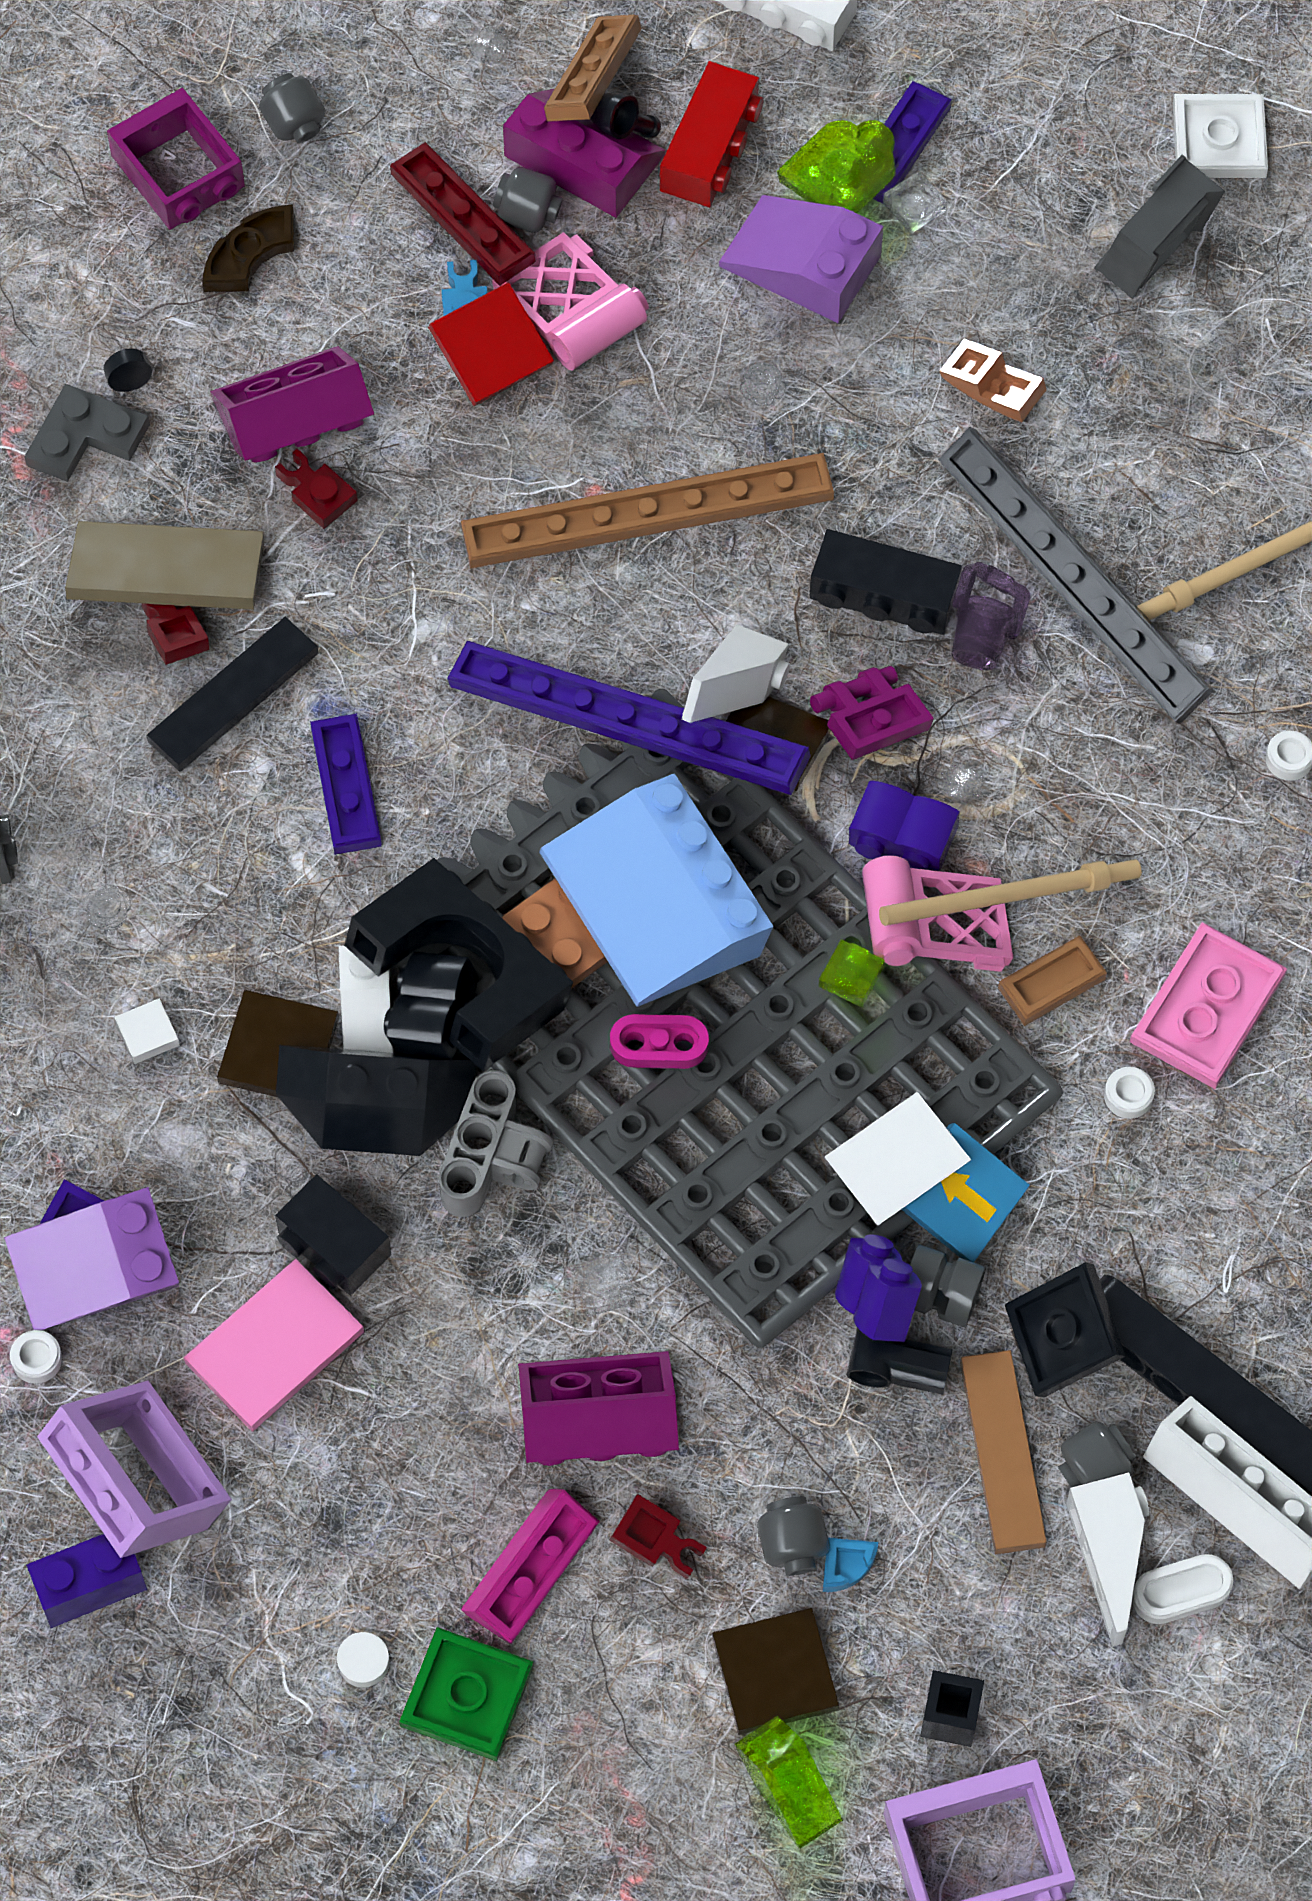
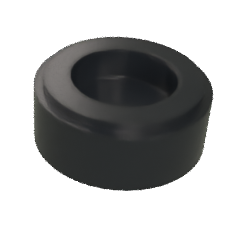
[103,349,152,392]

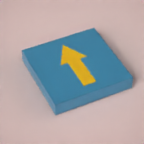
[901,1123,1030,1262]

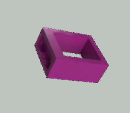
[107,87,245,230]

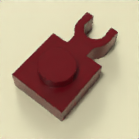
[275,448,358,529]
[142,603,209,665]
[609,1494,707,1579]

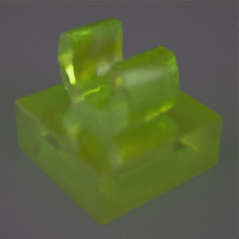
[818,939,885,1007]

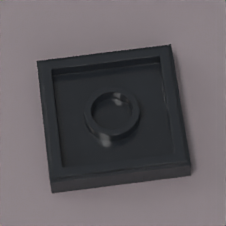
[1004,1262,1126,1398]

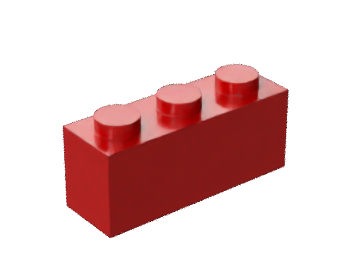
[660,61,764,208]

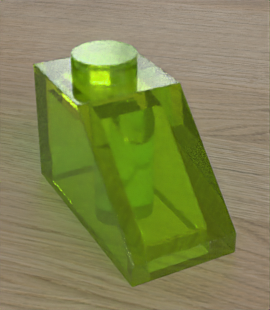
[734,1716,843,1849]

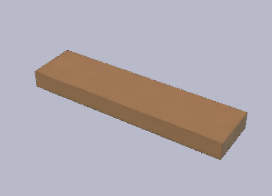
[544,14,642,121]
[960,1350,1047,1555]

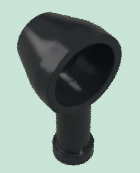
[590,92,661,139]

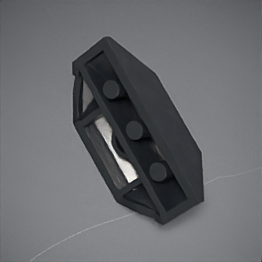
[276,1044,476,1156]

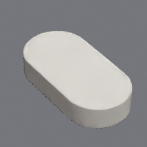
[1132,1554,1233,1624]

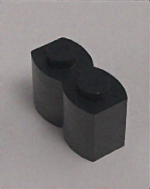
[383,951,478,1060]

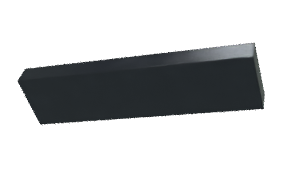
[146,616,318,772]

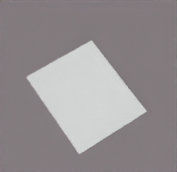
[825,1092,971,1226]

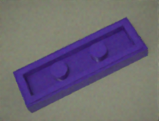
[847,81,952,206]
[310,713,382,855]

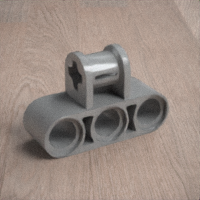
[439,1070,554,1217]

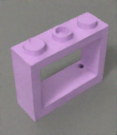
[37,1381,232,1558]
[883,1759,1076,1901]

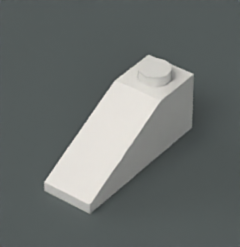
[681,624,790,723]
[339,946,394,1053]
[1066,1472,1149,1647]

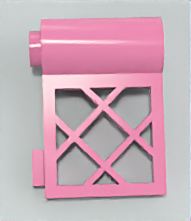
[492,232,649,371]
[862,856,1013,972]

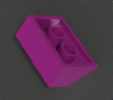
[503,88,665,218]
[210,346,375,463]
[518,1351,679,1466]

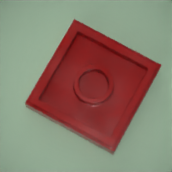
[428,282,554,406]

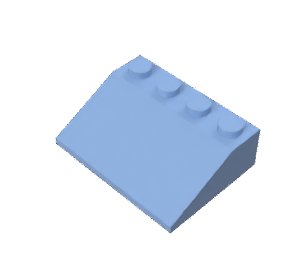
[539,773,774,1007]

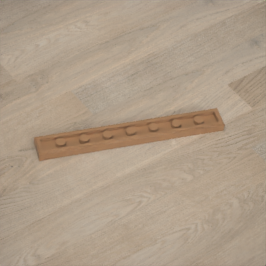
[461,453,834,569]

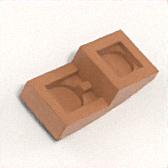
[940,339,1046,422]

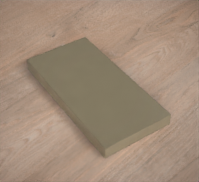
[65,521,264,610]

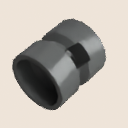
[910,1244,986,1328]

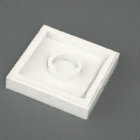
[1173,94,1268,178]

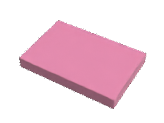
[1130,922,1287,1089]
[184,1259,364,1432]

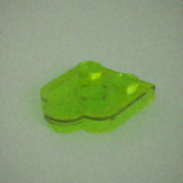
[777,120,896,213]

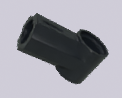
[846,1328,953,1395]

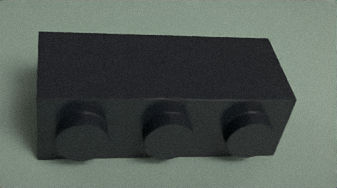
[809,529,962,635]

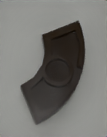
[202,205,294,292]

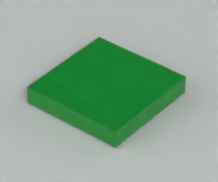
[399,1627,534,1762]

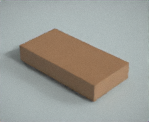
[998,935,1107,1026]

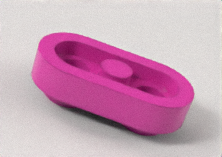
[610,1014,709,1069]

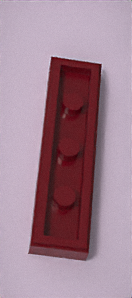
[390,142,536,286]

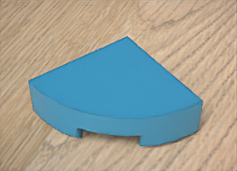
[823,1538,879,1592]

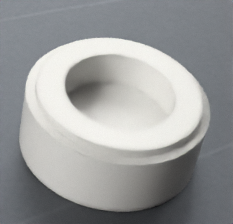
[1265,731,1312,781]
[1104,1067,1155,1119]
[10,1330,62,1384]
[337,1632,390,1687]

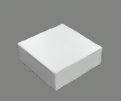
[114,998,180,1064]

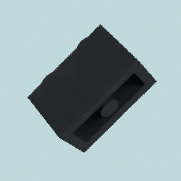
[275,1174,392,1296]

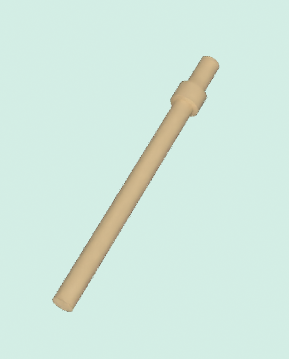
[1137,521,1312,620]
[879,859,1142,926]

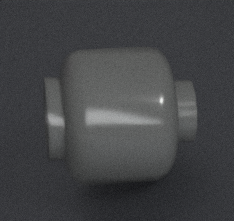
[259,73,326,144]
[493,167,563,233]
[1058,1421,1137,1488]
[757,1496,830,1576]

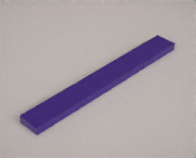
[447,641,811,795]

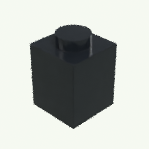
[920,1670,984,1747]

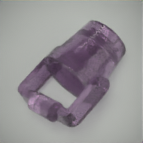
[951,562,1030,670]

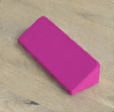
[461,1489,600,1644]

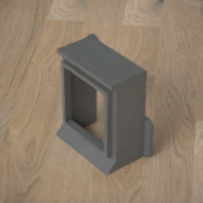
[1094,154,1225,299]

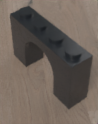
[344,858,573,1072]

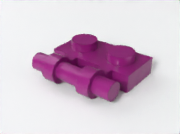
[810,666,934,760]

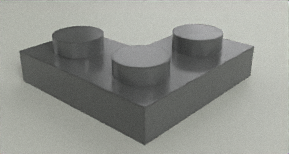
[24,384,150,482]

